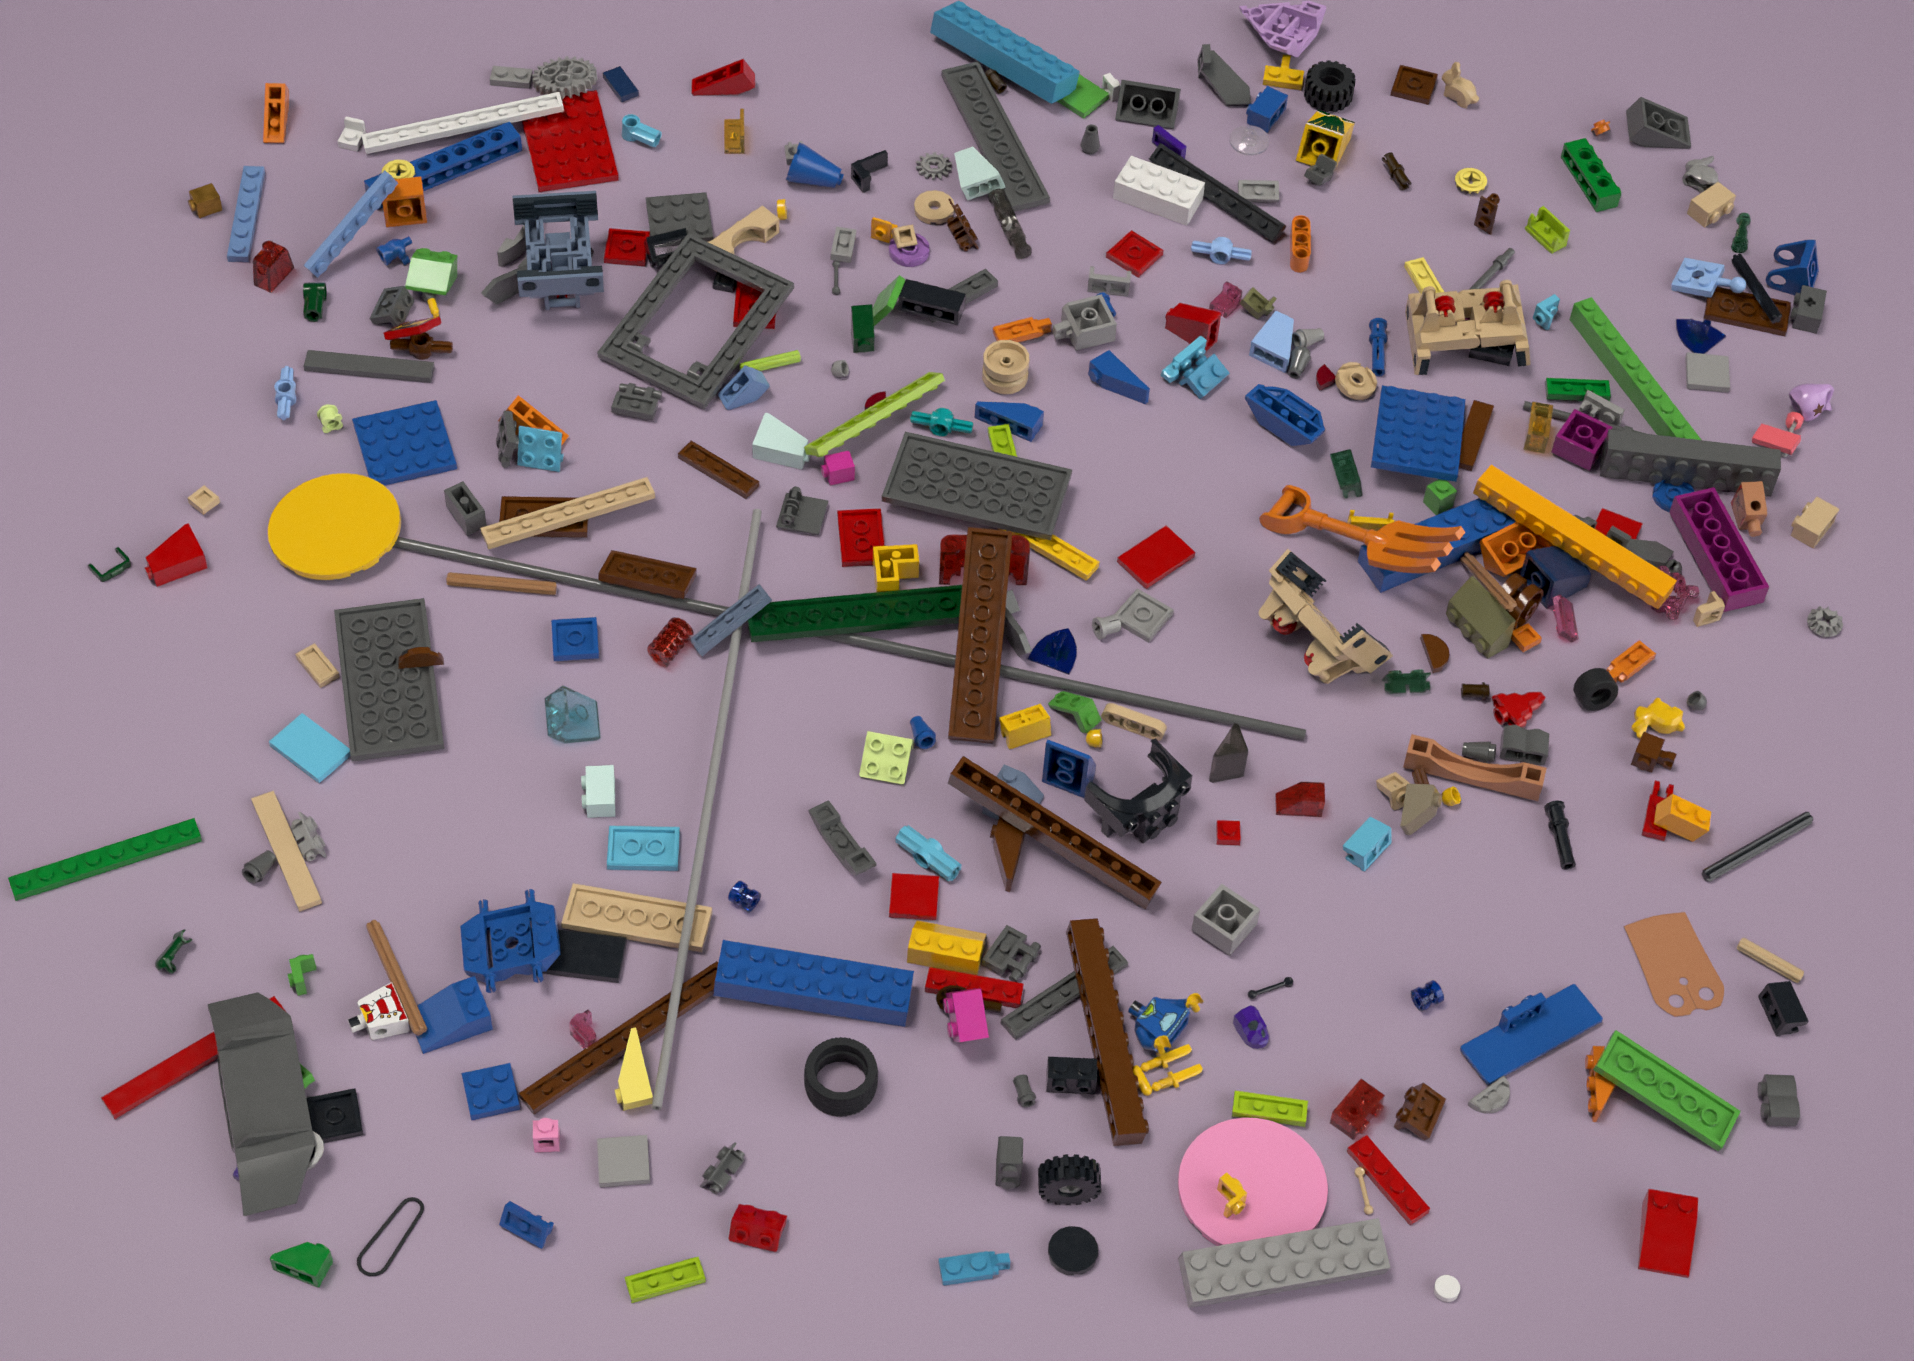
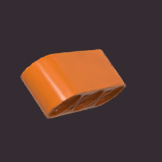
[1290,215,1311,273]

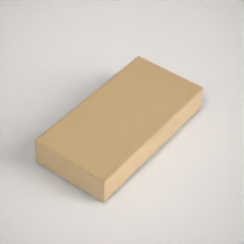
[295,643,340,688]

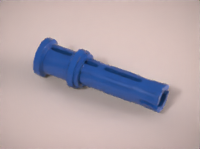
[1369,318,1388,377]

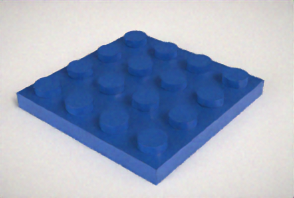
[352,400,457,486]

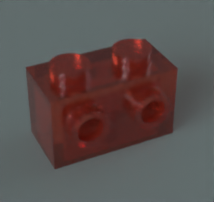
[1330,1079,1385,1140]

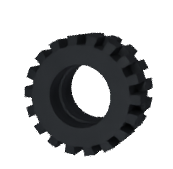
[1304,60,1356,112]

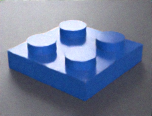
[551,617,599,661]
[461,1063,520,1120]

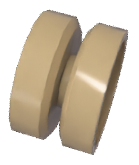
[982,340,1030,394]

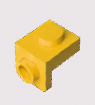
[1217,1172,1247,1218]

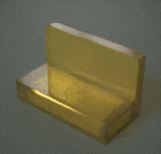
[724,109,745,154]

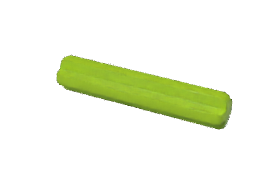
[739,350,801,371]

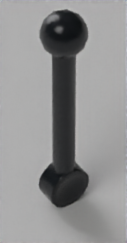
[1248,977,1293,999]

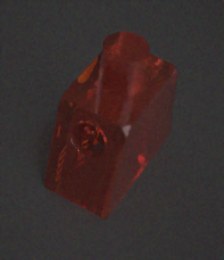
[253,241,294,293]

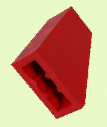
[1165,303,1221,351]
[144,523,207,587]

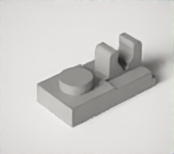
[1579,390,1625,426]

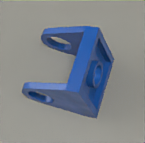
[1765,240,1819,295]

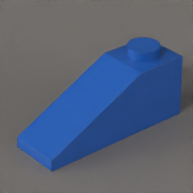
[1088,350,1150,404]
[974,401,1044,442]

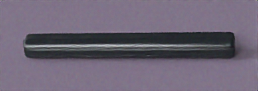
[1732,254,1782,323]

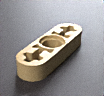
[1101,703,1167,741]

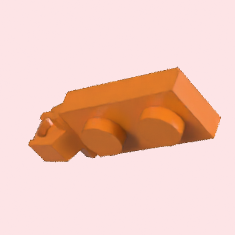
[993,317,1052,342]
[1607,640,1656,683]

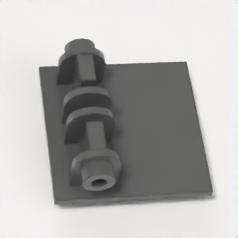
[776,486,829,535]

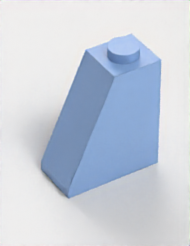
[1249,311,1294,373]

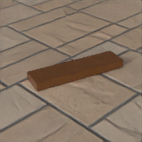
[1459,400,1494,471]
[678,440,759,499]

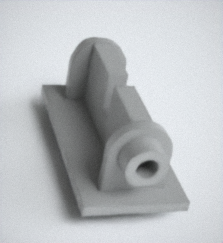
[291,812,326,861]

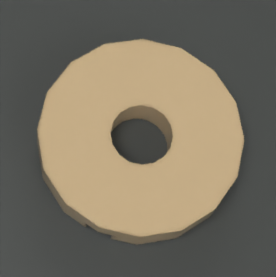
[914,190,954,224]
[1335,362,1377,400]

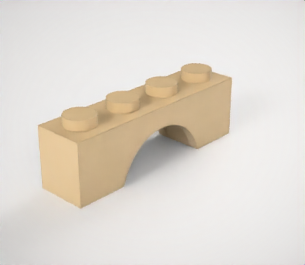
[709,206,779,272]

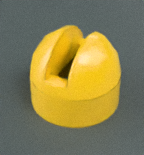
[1086,729,1102,748]
[1441,786,1461,806]

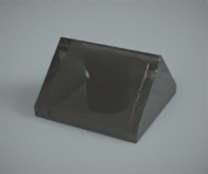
[1209,723,1248,783]

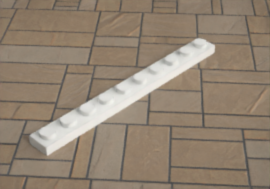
[361,92,564,154]

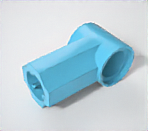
[622,114,662,148]

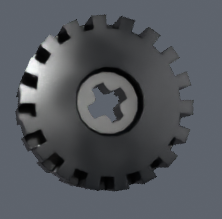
[1038,1154,1102,1205]

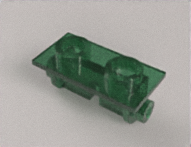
[1382,669,1431,694]

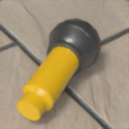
[422,292,439,317]

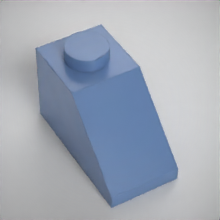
[718,365,770,410]

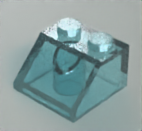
[544,685,601,743]

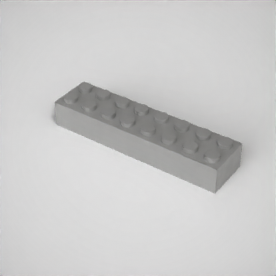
[1178,1218,1390,1308]

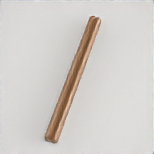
[1460,552,1517,612]
[366,920,427,1036]

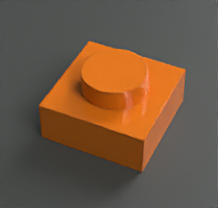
[1511,623,1542,652]

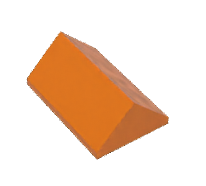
[1480,522,1554,577]

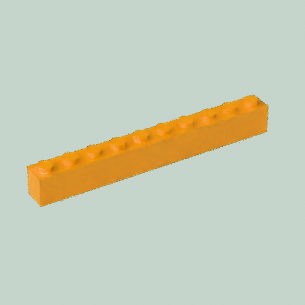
[1473,464,1677,609]

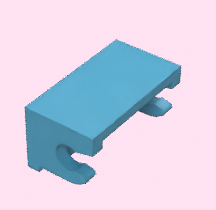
[1343,817,1392,872]

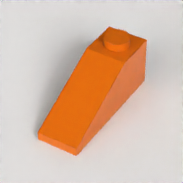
[263,83,289,143]
[498,395,569,446]

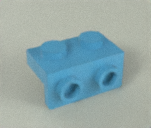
[1179,354,1230,399]

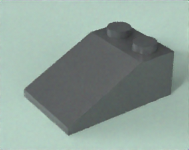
[1626,97,1691,149]

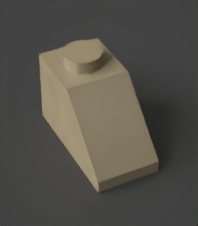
[1400,784,1442,835]

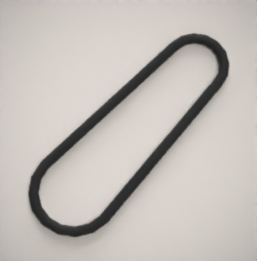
[357,1197,424,1276]

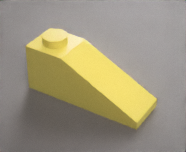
[614,1028,653,1111]

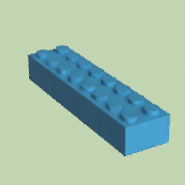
[930,1,1080,104]

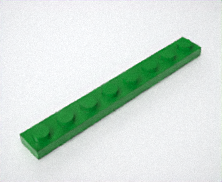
[8,818,202,901]

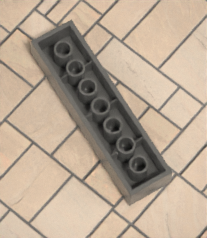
[1600,429,1781,497]

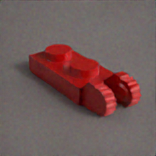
[1641,780,1674,841]

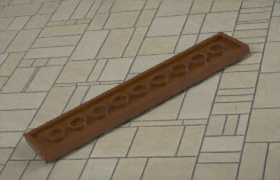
[948,527,1012,744]

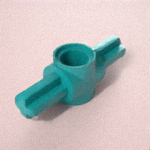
[910,408,973,437]

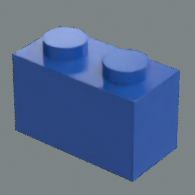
[1246,86,1288,133]

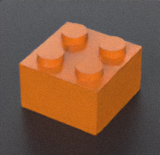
[382,176,427,227]

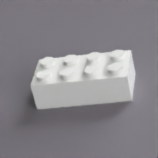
[1113,156,1205,226]

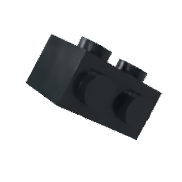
[1046,1056,1097,1094]

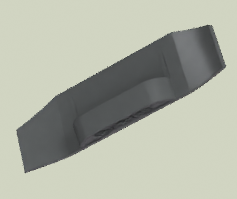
[208,992,315,1216]

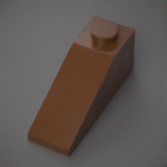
[990,817,1026,892]

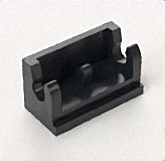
[1758,981,1809,1037]

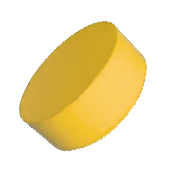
[777,199,787,220]

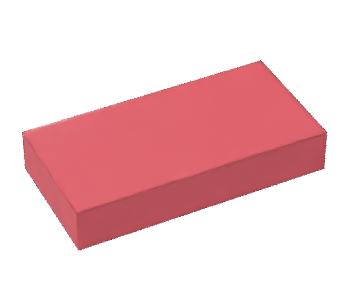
[1752,423,1801,455]

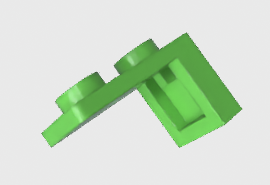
[1048,691,1102,734]

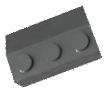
[1115,80,1181,129]

